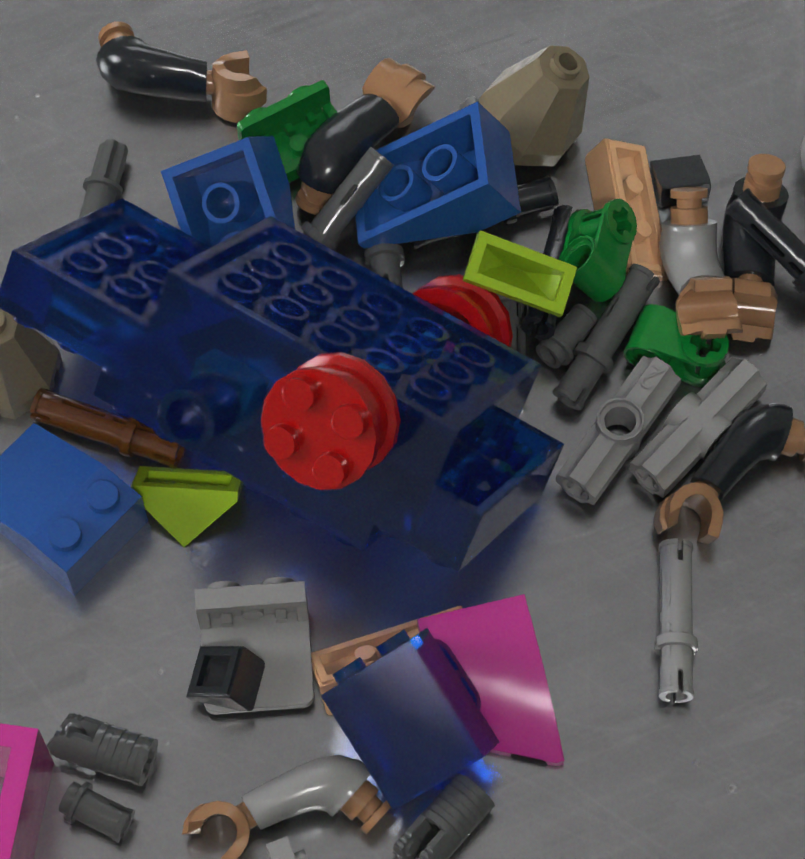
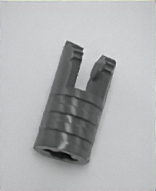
[46,713,158,786]
[392,773,495,859]

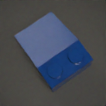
[353,101,521,248]
[161,136,302,317]
[0,423,148,596]

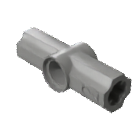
[556,356,681,505]
[629,357,768,498]

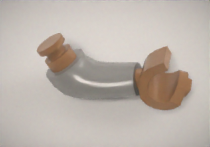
[659,187,743,339]
[182,755,394,859]

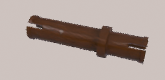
[30,388,188,469]

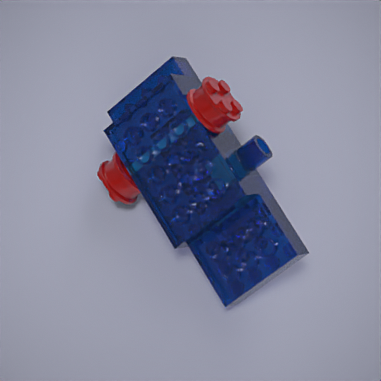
[0,198,564,572]

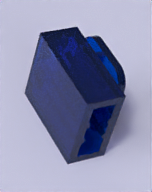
[321,628,499,811]

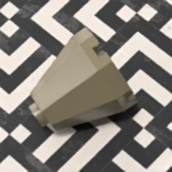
[478,45,589,167]
[0,300,62,419]

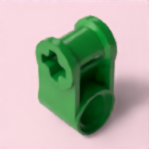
[558,199,637,302]
[624,304,729,388]

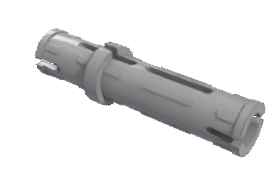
[654,538,698,703]

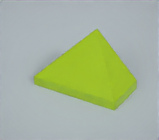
[462,230,577,317]
[131,466,244,547]

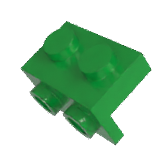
[237,80,337,183]

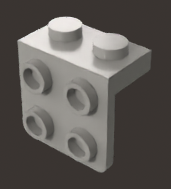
[195,577,314,715]

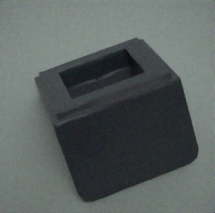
[650,154,711,208]
[186,646,265,711]

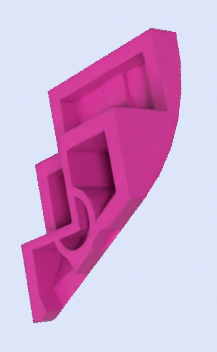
[417,594,564,767]

